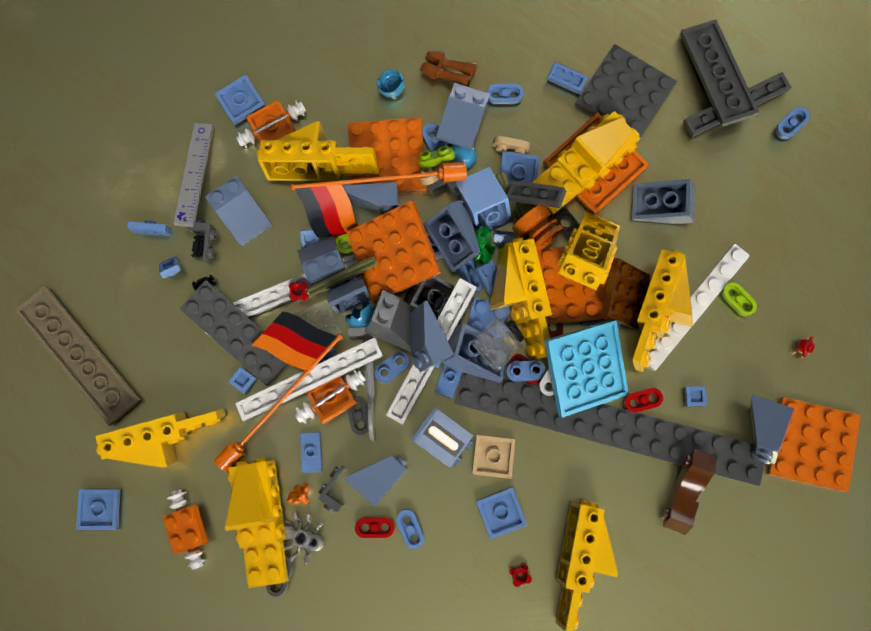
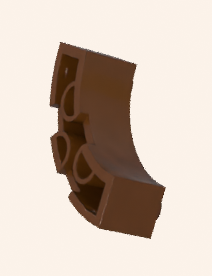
[662,449,717,535]

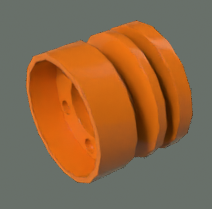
[512,205,564,251]

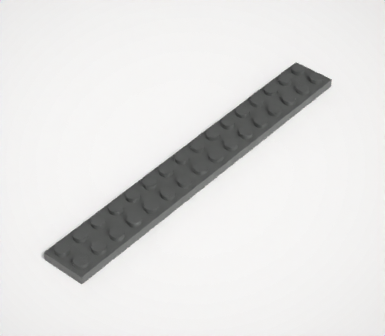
[455,373,765,486]

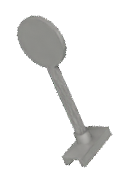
[348,327,377,441]

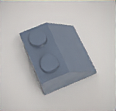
[297,236,346,285]

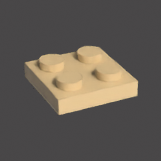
[472,435,516,479]

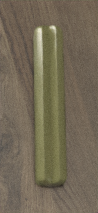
[495,171,523,223]

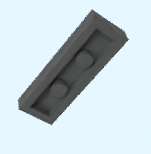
[507,180,566,208]

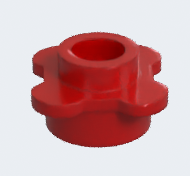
[289,282,308,301]
[798,336,816,358]
[509,564,532,587]

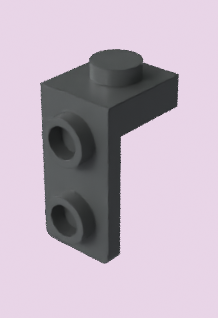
[426,179,465,206]
[187,220,217,264]
[318,465,346,513]

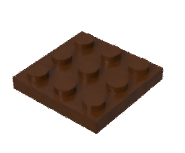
[601,258,650,330]

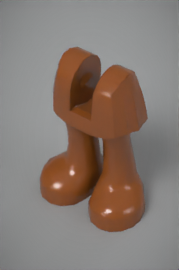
[420,51,477,87]

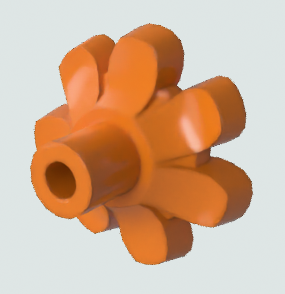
[286,483,309,505]

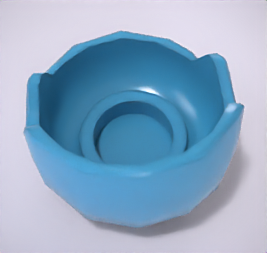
[377,70,405,98]
[449,144,477,170]
[345,302,373,328]

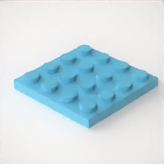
[544,320,629,418]

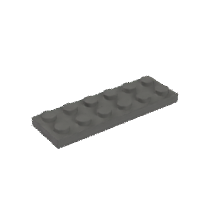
[680,19,759,127]
[180,280,287,386]

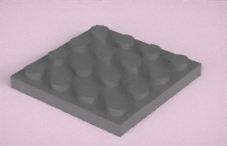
[575,44,677,138]

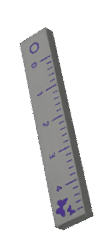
[173,123,214,227]

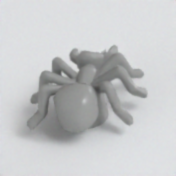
[284,512,324,564]

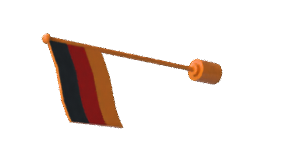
[290,161,467,238]
[214,311,343,473]

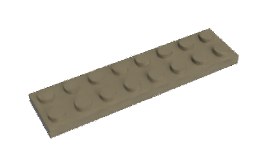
[14,286,141,426]

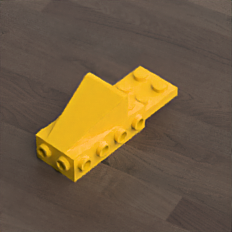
[532,111,640,215]
[257,121,379,181]
[558,211,621,290]
[489,238,552,361]
[632,249,693,372]
[95,409,226,468]
[225,457,289,588]
[556,500,618,631]

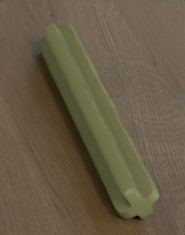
[307,256,377,296]

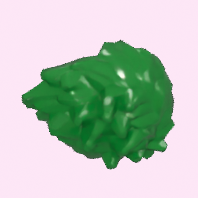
[474,226,495,264]

